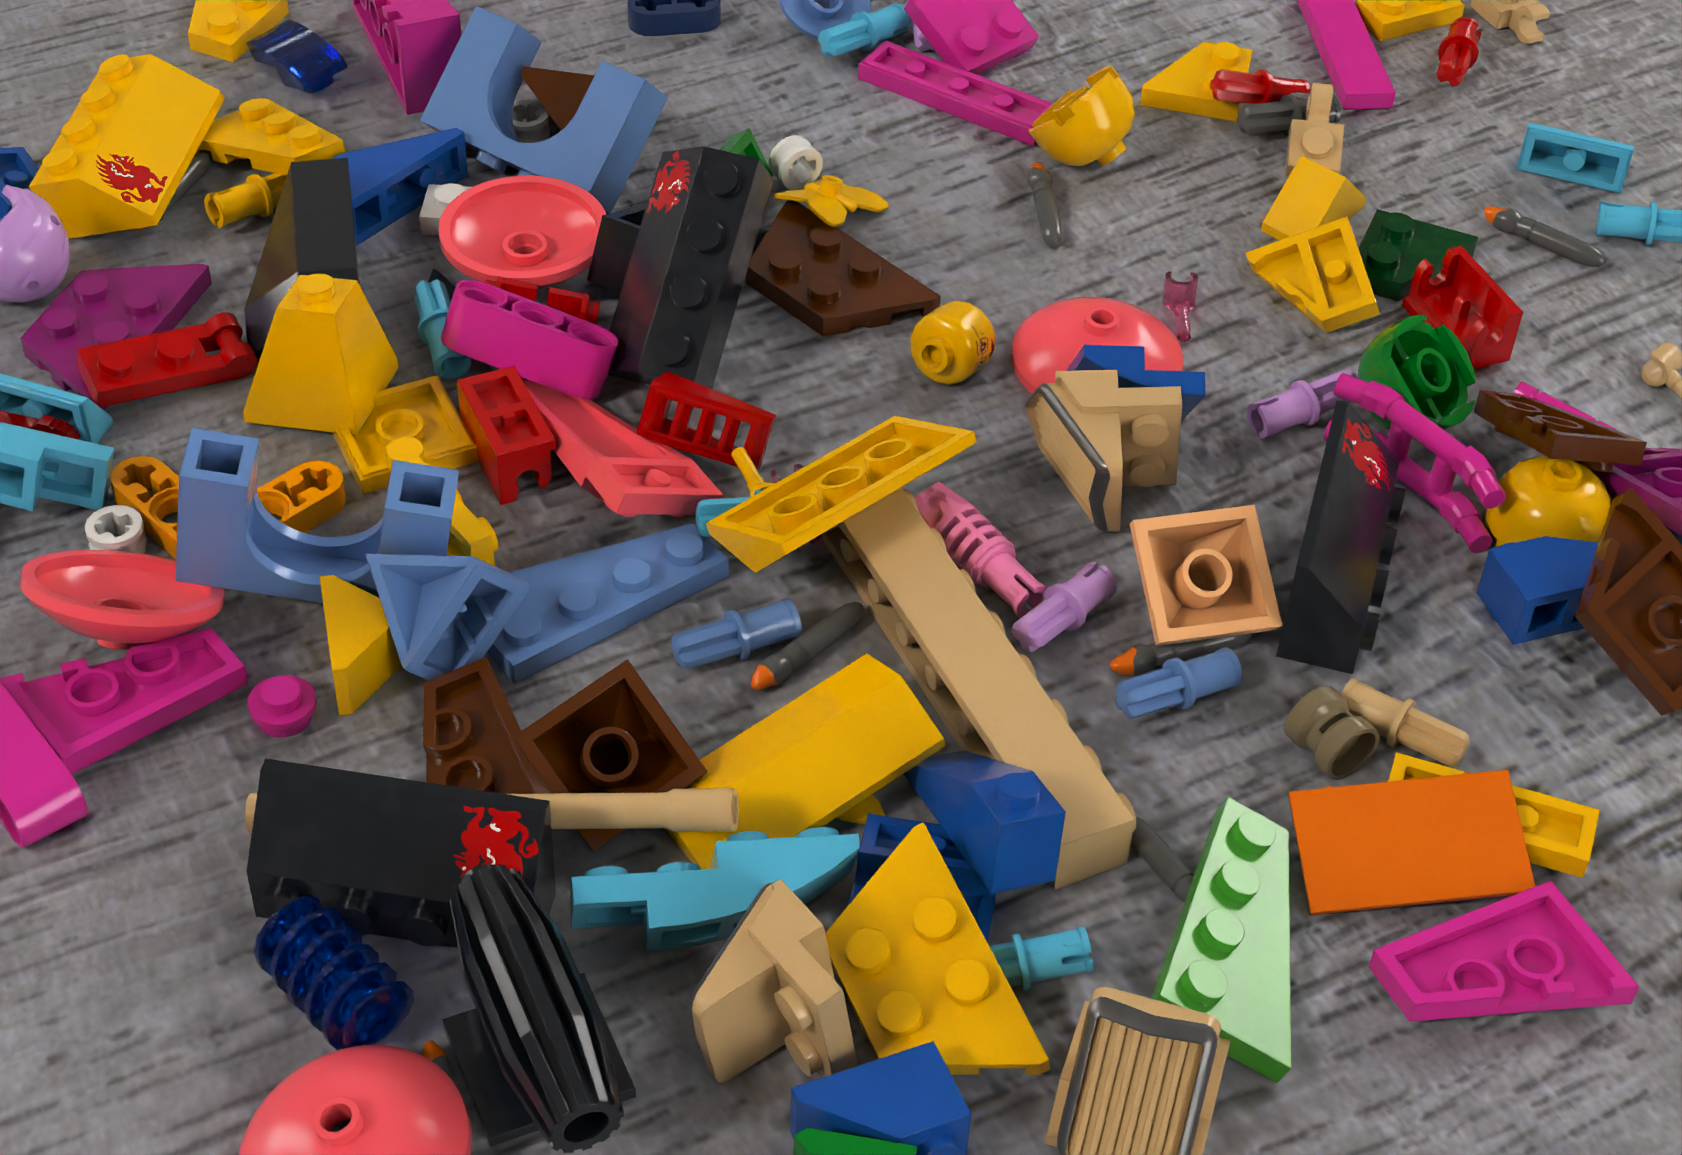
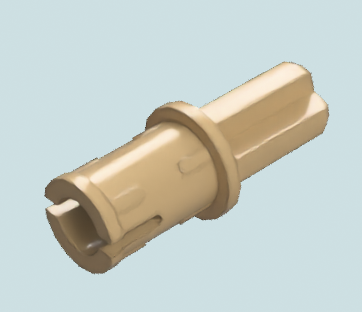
[1341,677,1470,767]

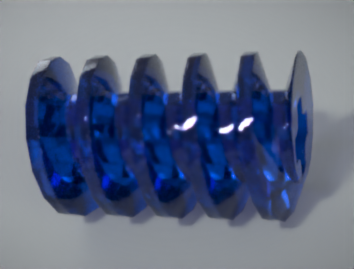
[254,894,415,1050]

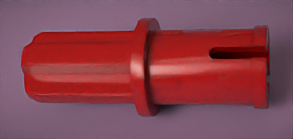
[1436,17,1481,87]
[1210,69,1310,104]

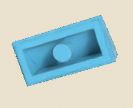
[1516,122,1635,193]
[0,373,114,444]

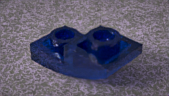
[246,19,348,93]

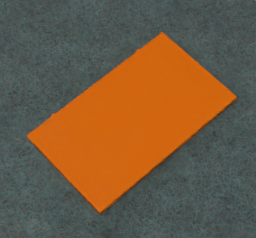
[1288,770,1535,916]

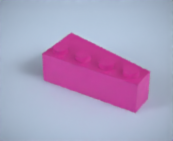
[352,0,461,115]

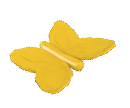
[774,175,889,227]

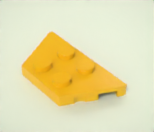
[825,822,1050,1075]

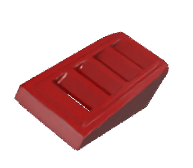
[637,371,777,471]

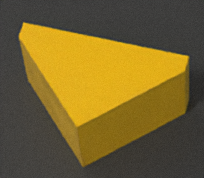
[1261,155,1366,240]
[320,575,402,716]

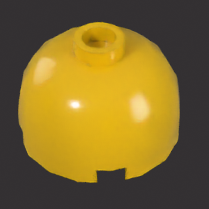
[1028,65,1135,167]
[1483,456,1611,547]

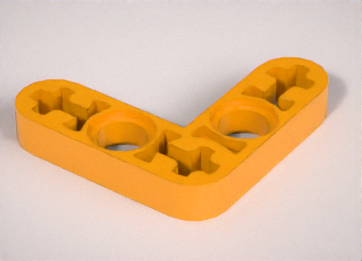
[110,456,346,559]

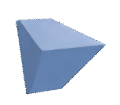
[365,554,531,680]

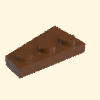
[1474,390,1647,472]
[423,657,550,794]

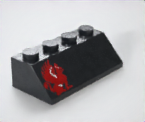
[608,146,773,389]
[1276,400,1406,674]
[246,758,556,948]

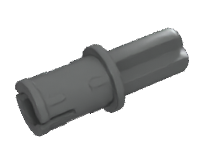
[1238,94,1341,136]

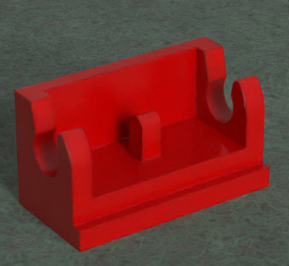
[1402,246,1523,370]
[457,366,556,505]

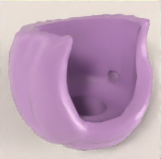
[0,185,70,303]

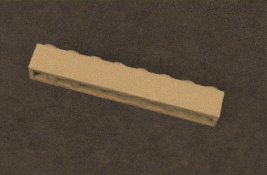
[820,488,1136,890]

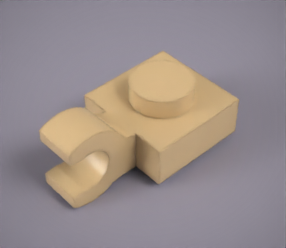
[1470,0,1550,44]
[1285,83,1344,176]

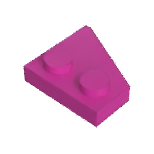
[904,0,1040,75]

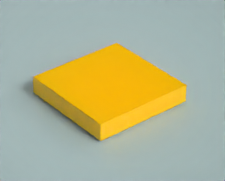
[332,375,478,494]

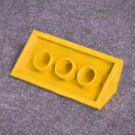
[706,416,977,573]
[665,653,946,870]

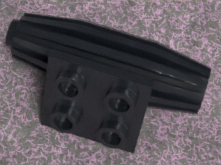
[442,864,636,1153]

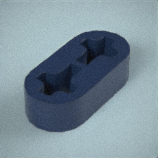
[627,0,721,36]

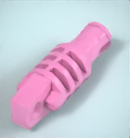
[914,482,1047,618]

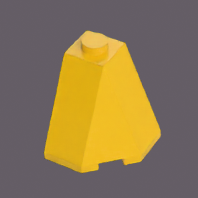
[243,274,399,435]

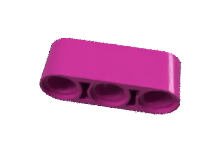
[441,280,618,399]
[0,682,88,849]

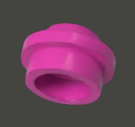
[247,675,317,738]

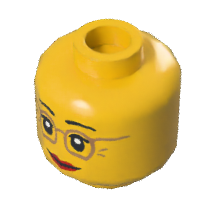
[910,301,995,385]

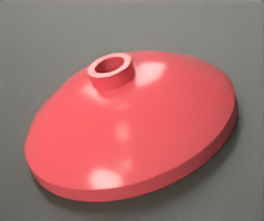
[438,175,606,289]
[1011,297,1183,394]
[20,550,225,650]
[239,1045,472,1155]

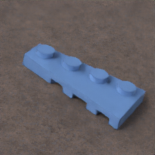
[487,524,729,684]

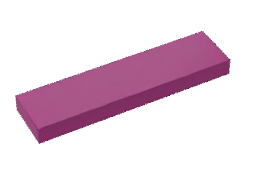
[1297,0,1396,110]
[858,41,1053,146]

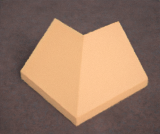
[1130,505,1283,646]

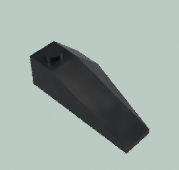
[245,158,360,363]

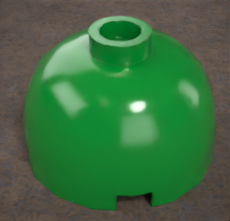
[1358,314,1476,430]

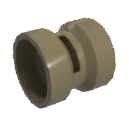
[1284,686,1380,780]

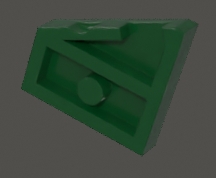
[1359,209,1478,301]

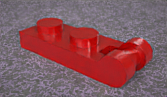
[76,312,258,407]

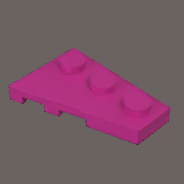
[0,628,248,774]
[1369,881,1639,1022]

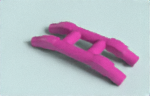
[1324,373,1506,553]

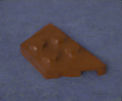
[746,200,941,336]
[1575,488,1682,716]

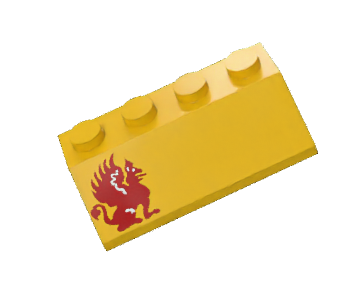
[29,54,225,239]

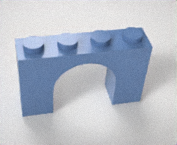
[420,6,668,213]
[176,428,459,603]

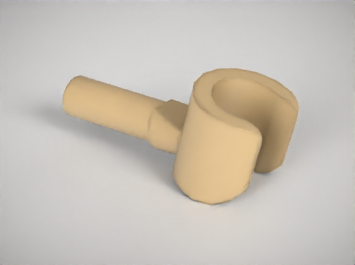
[1641,343,1682,399]

